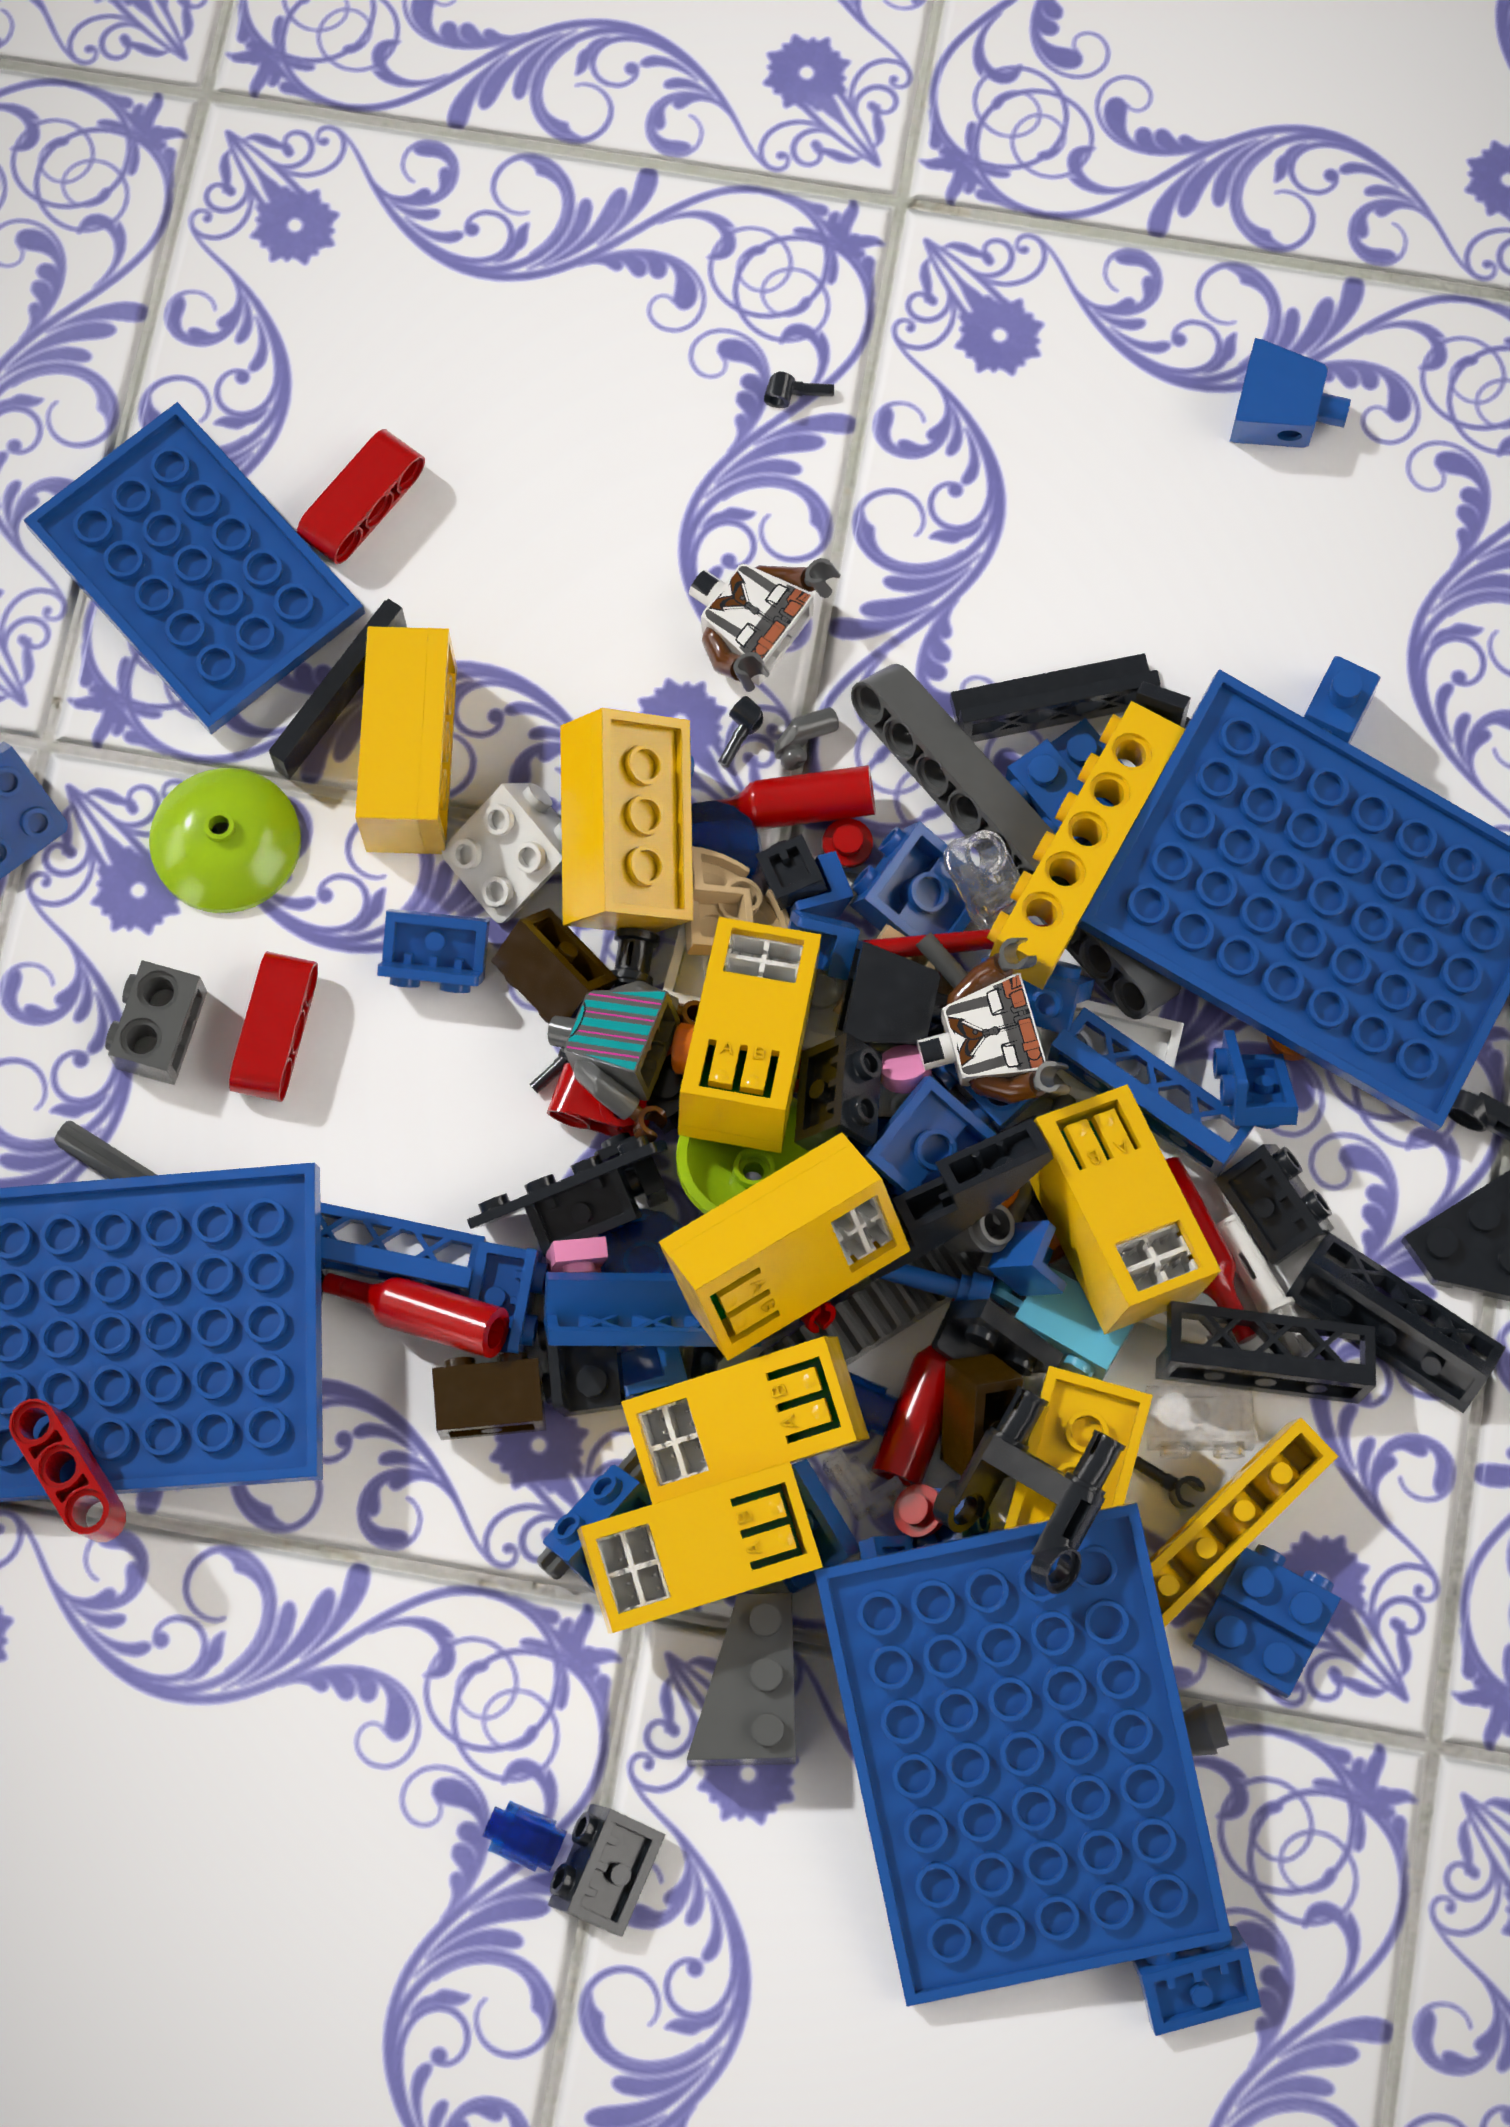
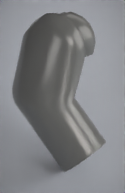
[774,707,839,771]

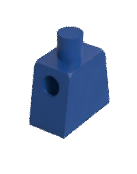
[1229,338,1351,448]
[1304,656,1381,744]

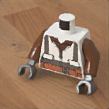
[689,558,841,692]
[917,937,1071,1104]

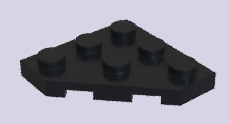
[1401,1170,1510,1301]

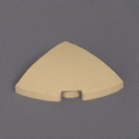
[685,846,790,956]

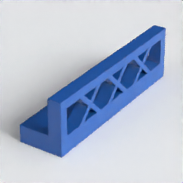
[1048,1007,1254,1177]
[321,1202,486,1297]
[544,1272,762,1347]

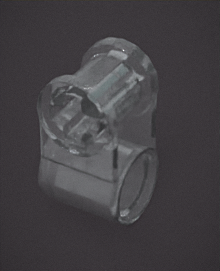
[944,830,1020,930]

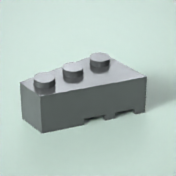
[686,1593,796,1767]

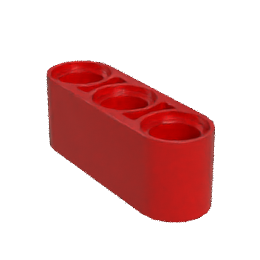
[297,429,425,564]
[229,951,318,1102]
[9,1399,126,1542]

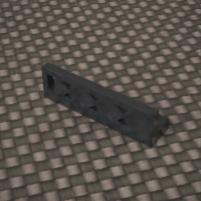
[950,653,1161,742]
[1286,1232,1506,1413]
[1155,1301,1376,1404]

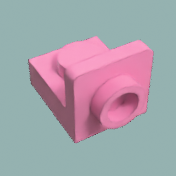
[546,1236,608,1273]

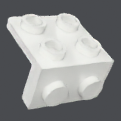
[442,783,562,923]

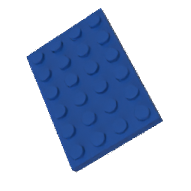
[23,401,365,735]

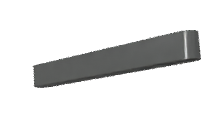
[851,664,1181,1019]

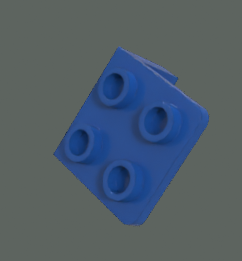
[0,741,68,879]

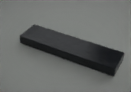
[269,598,407,780]

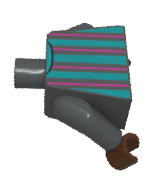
[547,981,700,1143]

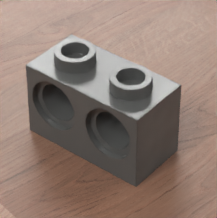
[105,960,208,1085]

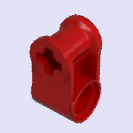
[546,1063,650,1137]

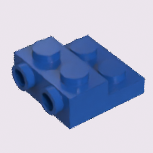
[1006,718,1124,845]
[849,821,995,936]
[862,1076,996,1196]
[1192,1544,1341,1698]

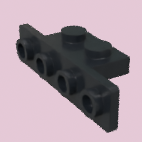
[467,1135,668,1257]

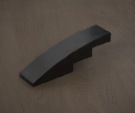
[869,1119,1053,1282]

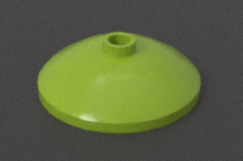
[149,768,301,913]
[676,1097,813,1214]

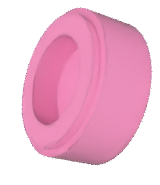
[881,1044,932,1094]

